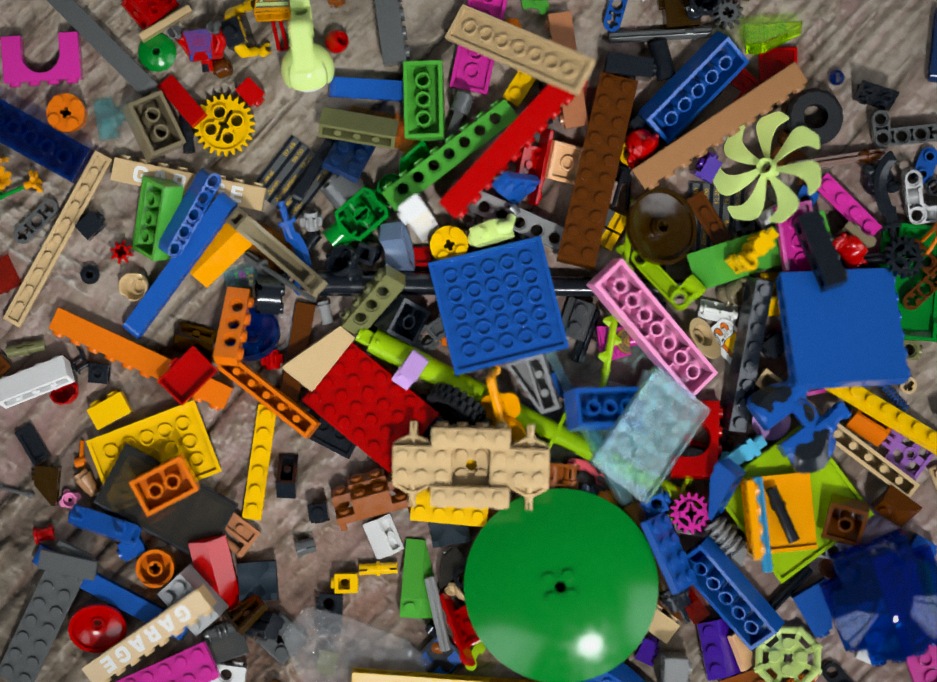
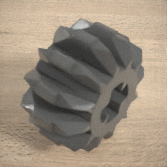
[711,0,744,30]

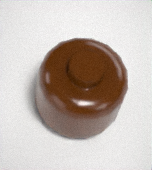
[213,58,233,79]

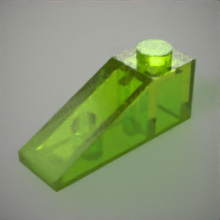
[743,21,802,55]

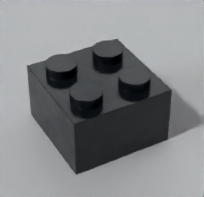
[374,295,431,346]

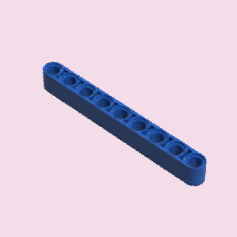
[123,192,238,339]
[32,544,189,640]

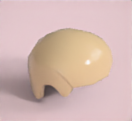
[118,272,150,301]

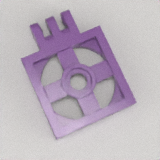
[881,429,935,480]

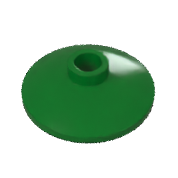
[138,34,177,72]

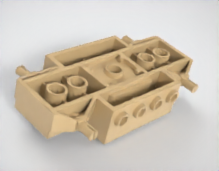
[392,421,550,510]

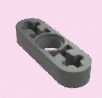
[14,199,59,244]

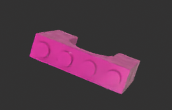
[0,32,84,88]

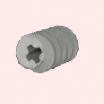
[705,516,747,558]

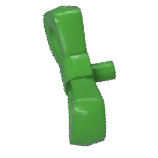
[521,0,550,15]

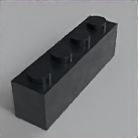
[792,210,848,293]

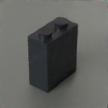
[604,52,657,82]

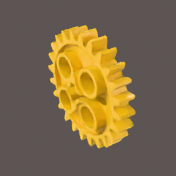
[194,94,256,157]

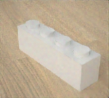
[0,355,75,409]

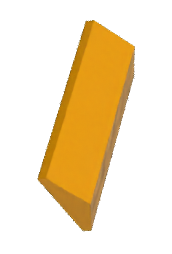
[190,222,253,288]

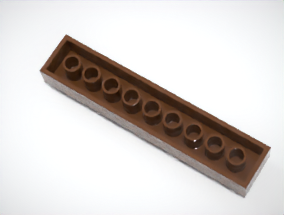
[557,72,638,270]

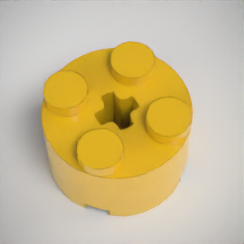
[430,226,468,261]

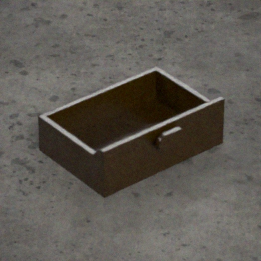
[657,0,701,29]

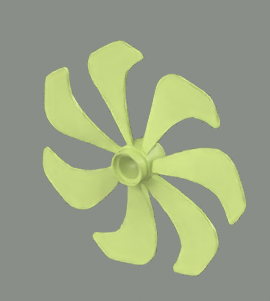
[713,111,821,223]

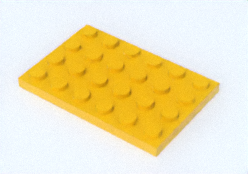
[86,400,222,512]

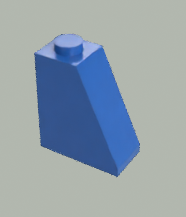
[791,577,833,638]

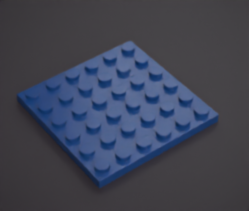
[428,236,569,376]

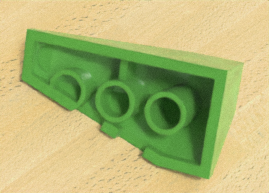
[399,538,434,618]

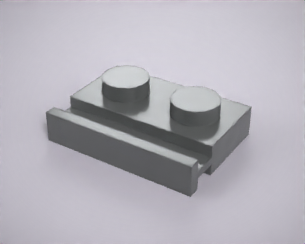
[562,296,596,342]

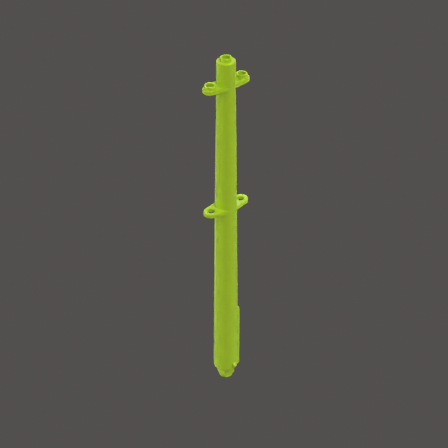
[355,328,705,521]

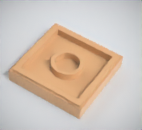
[544,140,583,185]

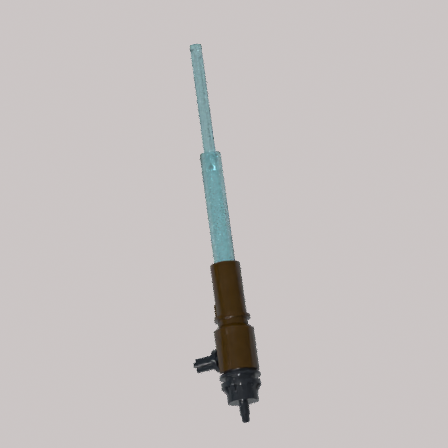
[545,352,692,624]

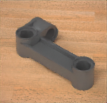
[431,91,474,166]

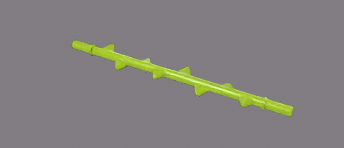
[598,199,634,388]

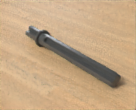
[609,25,713,43]

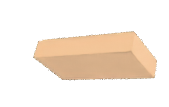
[727,632,755,672]

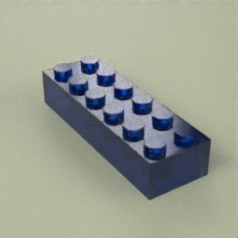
[0,98,94,184]

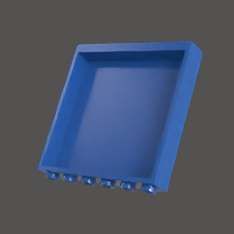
[775,268,910,390]

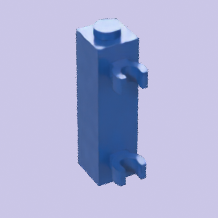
[67,504,142,547]

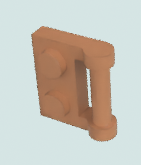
[210,512,261,560]

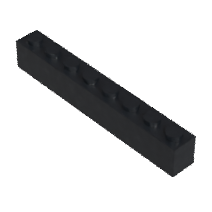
[720,276,774,433]

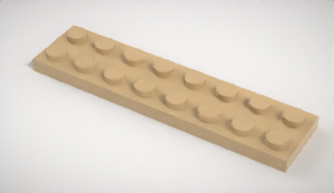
[445,4,596,96]

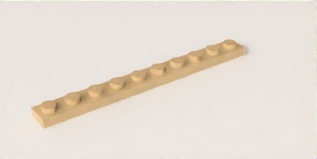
[3,150,113,328]

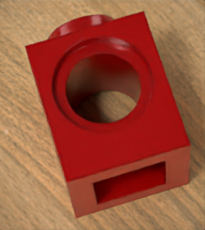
[235,77,266,108]

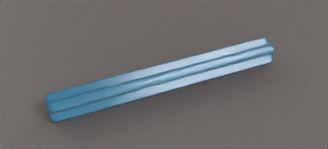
[752,476,773,573]

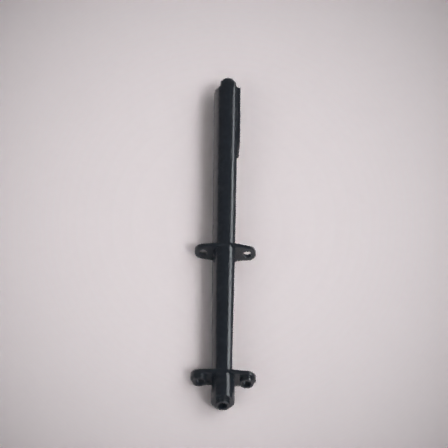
[300,265,685,310]

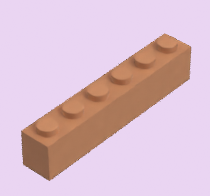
[544,11,588,130]

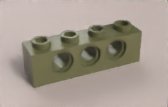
[341,264,405,335]

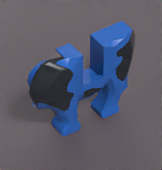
[746,377,852,474]

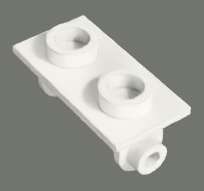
[697,299,738,325]

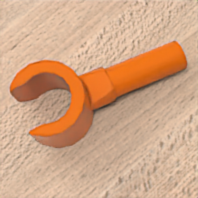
[74,441,87,468]

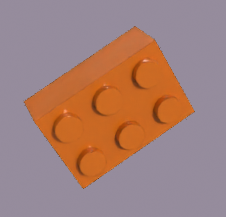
[129,452,201,517]

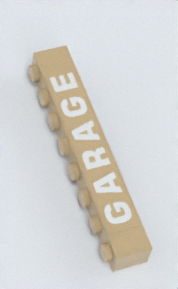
[110,155,267,211]
[82,584,217,682]

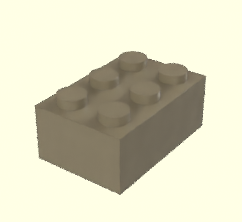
[122,90,186,162]

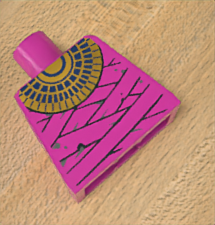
[596,326,638,363]

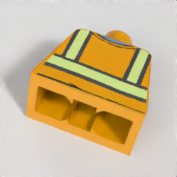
[254,0,291,22]

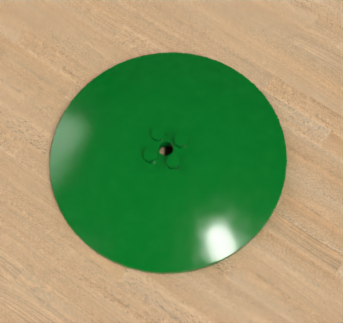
[464,488,658,682]

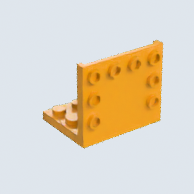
[740,472,818,560]

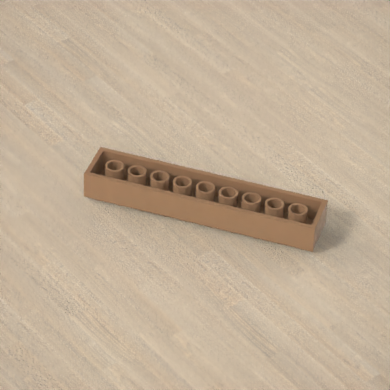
[631,62,808,190]

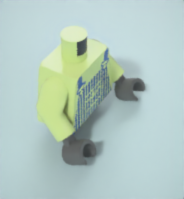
[465,203,520,248]

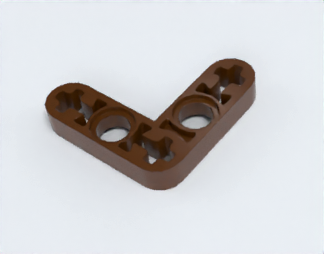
[901,238,937,310]

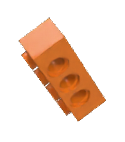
[213,287,254,367]

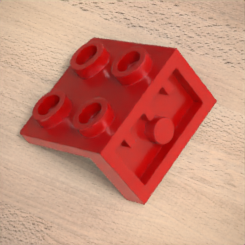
[121,0,179,31]

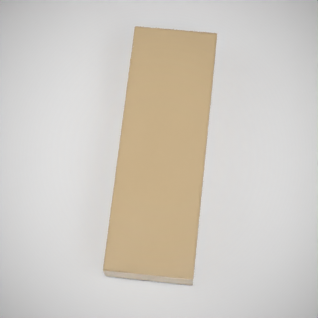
[139,5,192,43]

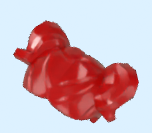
[625,129,659,168]
[832,232,868,269]

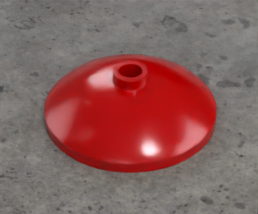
[68,603,127,653]

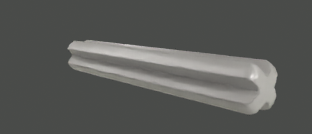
[424,576,451,652]

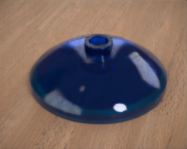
[227,307,281,361]

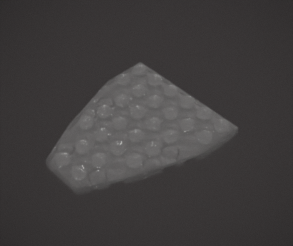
[281,605,433,682]

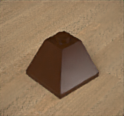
[871,485,922,527]

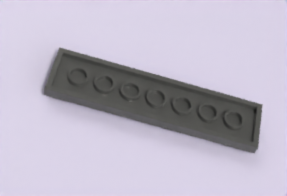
[0,539,95,682]

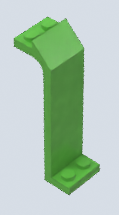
[686,210,833,288]

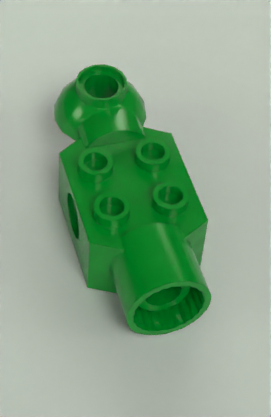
[322,173,408,247]

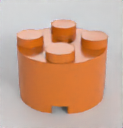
[46,93,88,134]
[135,548,177,588]

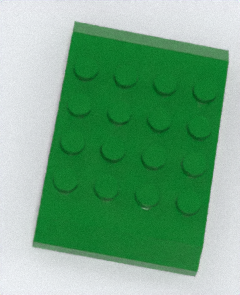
[878,222,937,342]

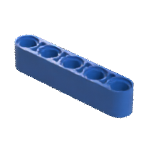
[329,77,404,102]
[158,168,221,258]

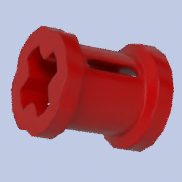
[33,524,56,544]

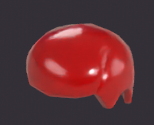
[49,379,79,405]

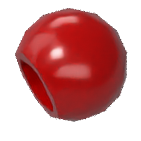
[325,29,349,54]

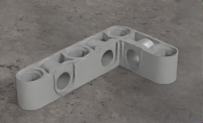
[901,166,937,224]

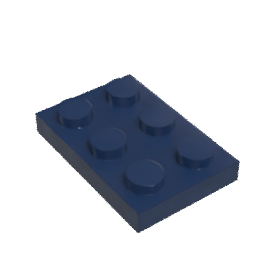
[322,140,376,184]

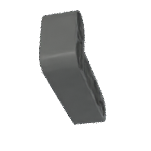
[869,110,937,148]

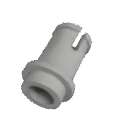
[316,300,334,325]

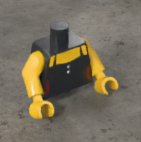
[220,0,272,58]

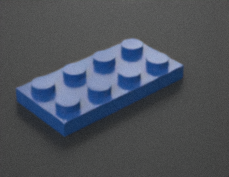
[641,511,698,595]

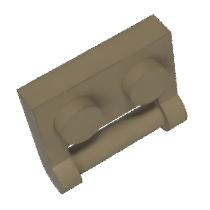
[835,221,876,248]

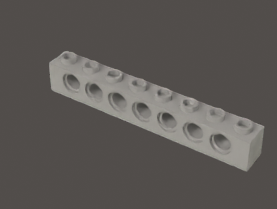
[450,179,564,255]

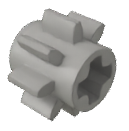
[300,209,323,232]

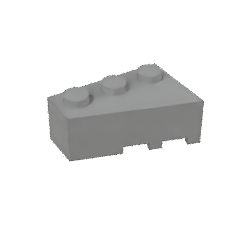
[506,354,562,414]

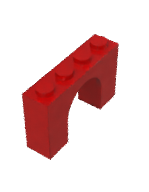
[669,399,723,480]

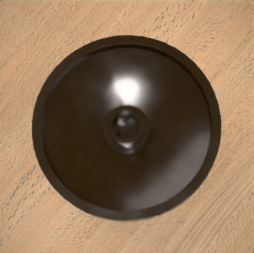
[626,188,697,266]

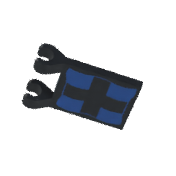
[404,622,462,674]

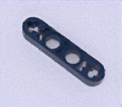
[927,8,937,83]

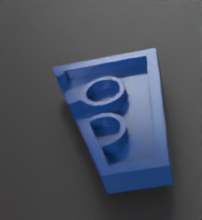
[492,172,541,205]

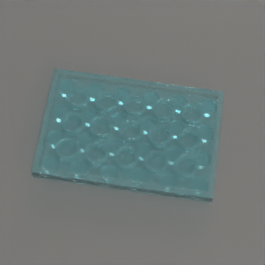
[589,366,711,505]

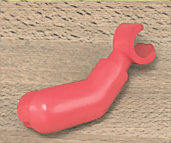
[566,458,607,485]

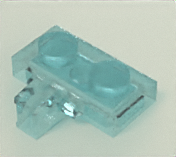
[93,99,127,141]

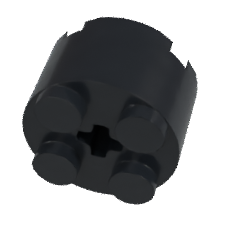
[254,275,285,315]

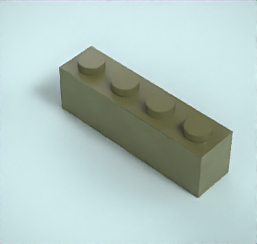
[318,107,399,150]

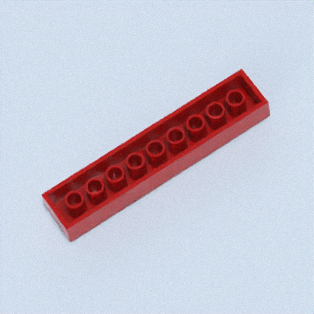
[438,80,589,220]

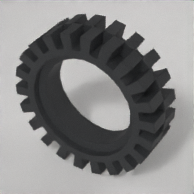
[426,382,487,425]

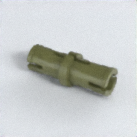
[5,338,46,359]

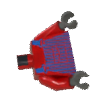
[166,21,227,73]

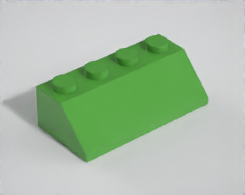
[403,60,445,141]
[132,175,184,261]

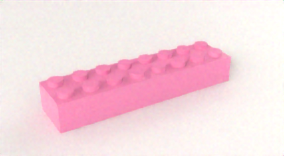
[587,258,718,399]

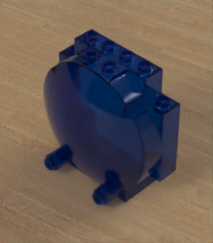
[819,528,937,667]

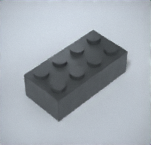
[375,0,410,67]

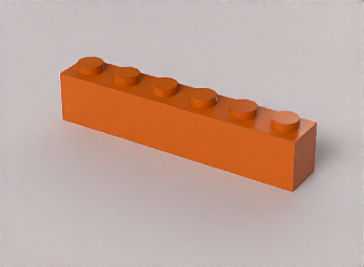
[216,360,321,438]

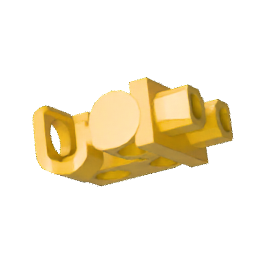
[724,227,779,274]

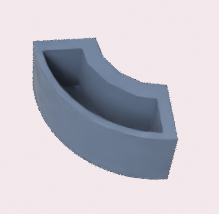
[378,221,415,272]

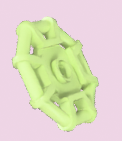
[753,625,823,682]

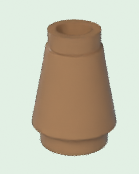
[73,467,100,497]

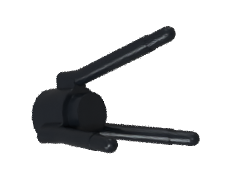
[612,166,632,210]

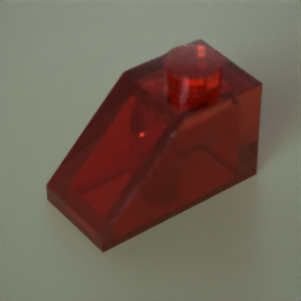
[685,587,710,626]

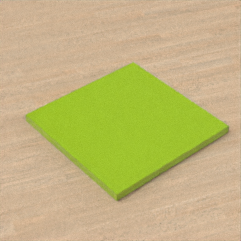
[725,424,874,584]

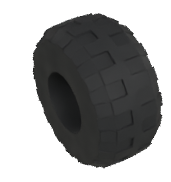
[785,88,844,145]

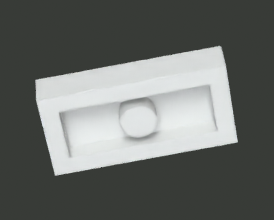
[363,513,404,559]

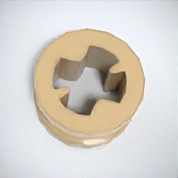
[898,377,917,394]

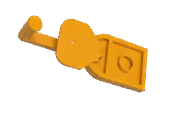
[481,366,526,444]

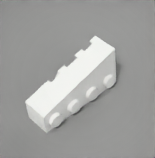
[397,194,440,242]

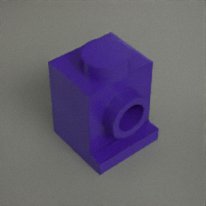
[690,152,722,183]
[634,635,660,667]

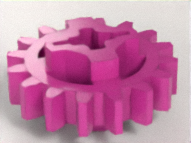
[669,492,710,534]

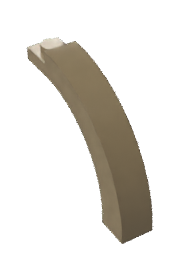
[225,206,328,298]

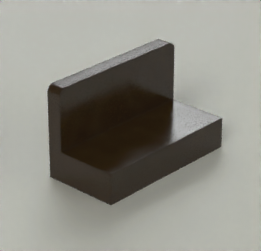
[173,322,217,360]

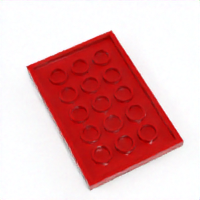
[302,343,439,474]

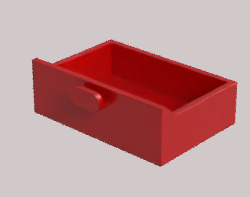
[157,346,219,406]

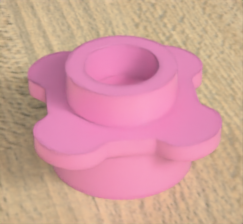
[59,489,81,510]

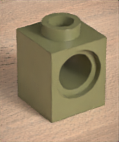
[903,340,922,360]

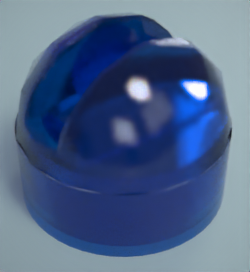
[828,70,845,86]

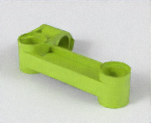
[631,251,707,311]

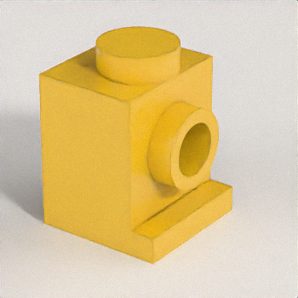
[331,572,359,594]

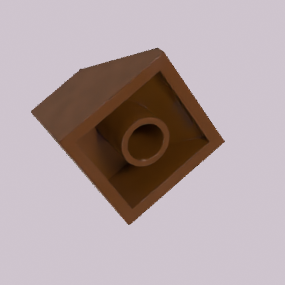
[821,493,870,547]

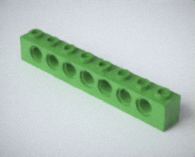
[381,99,518,212]

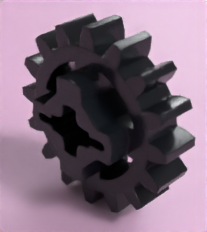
[883,236,925,279]

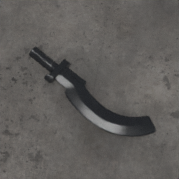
[873,151,902,248]

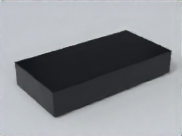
[14,423,51,465]

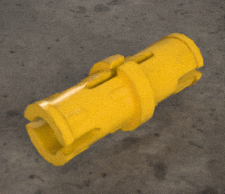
[359,561,398,576]

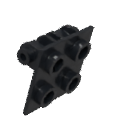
[852,80,900,111]

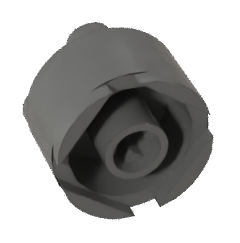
[320,174,366,209]

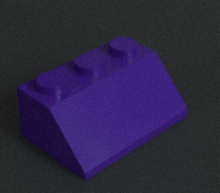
[695,617,743,681]

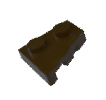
[222,594,269,636]

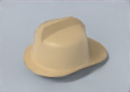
[685,318,721,359]

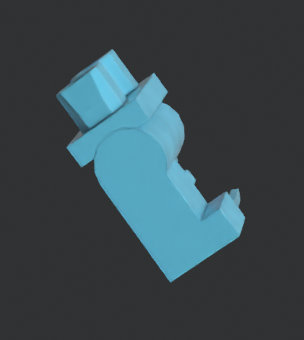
[718,434,767,465]

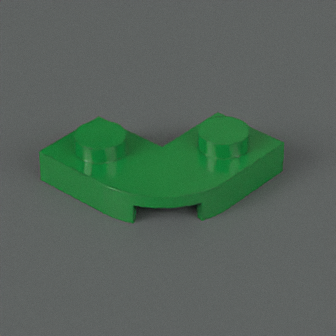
[399,140,431,183]

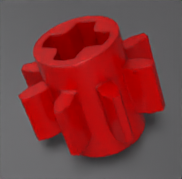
[110,240,134,264]
[260,350,284,370]

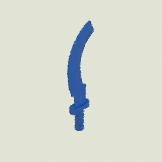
[277,200,311,296]

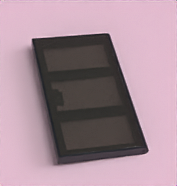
[93,443,238,556]

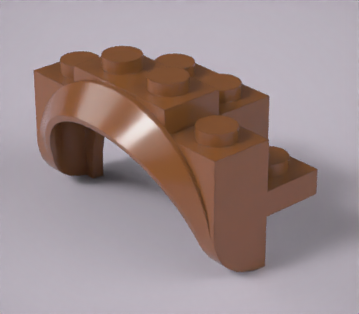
[330,468,413,531]

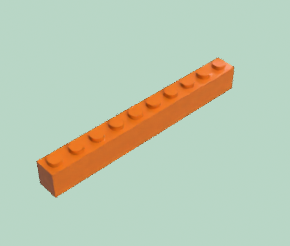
[49,307,234,411]

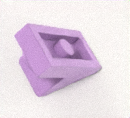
[391,349,429,390]

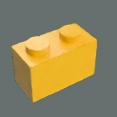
[502,71,537,109]
[87,390,133,430]

